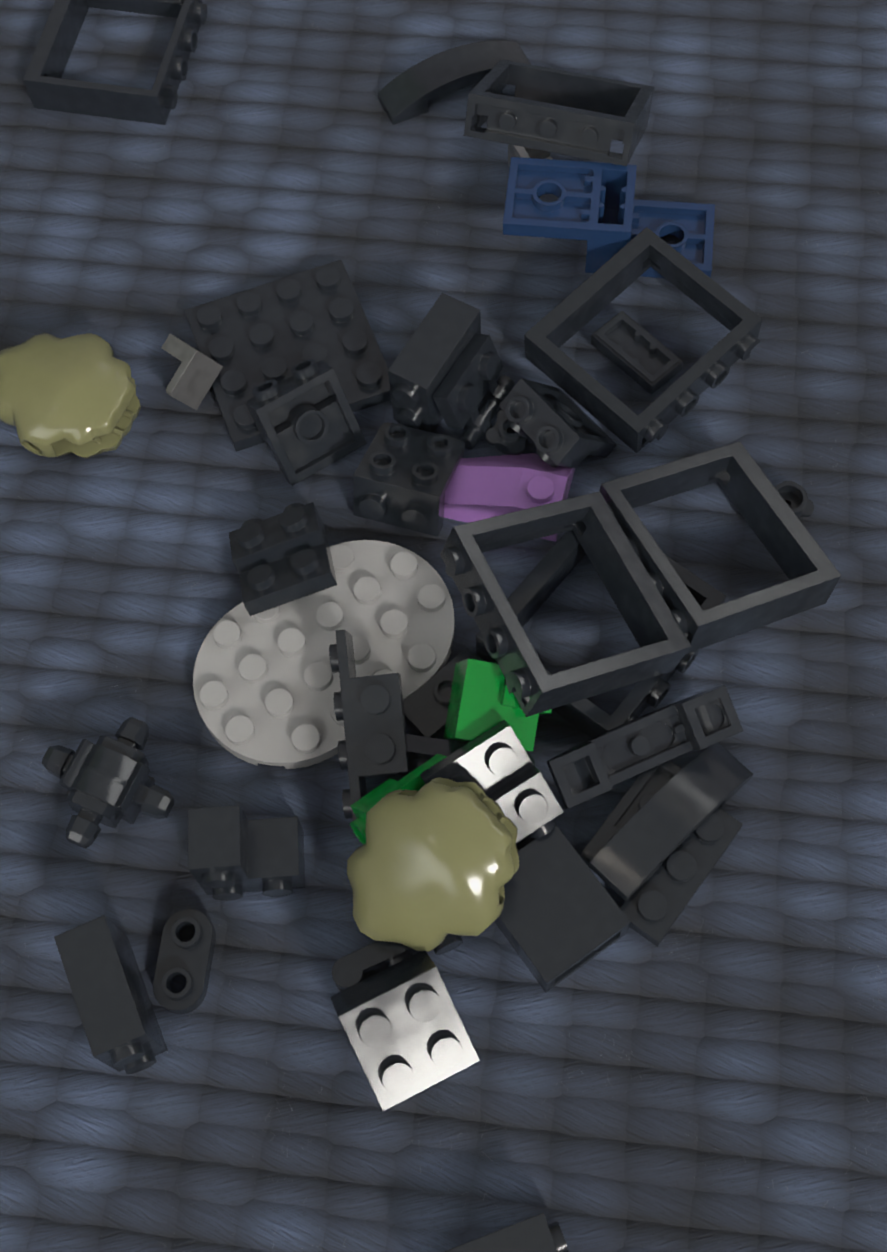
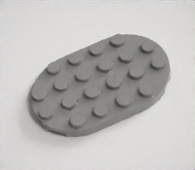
[193,540,455,769]

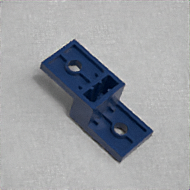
[503,157,715,278]

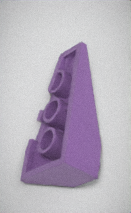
[444,453,575,542]

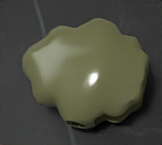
[0,332,141,459]
[347,777,519,951]

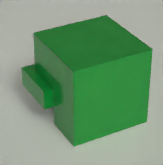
[443,658,552,752]

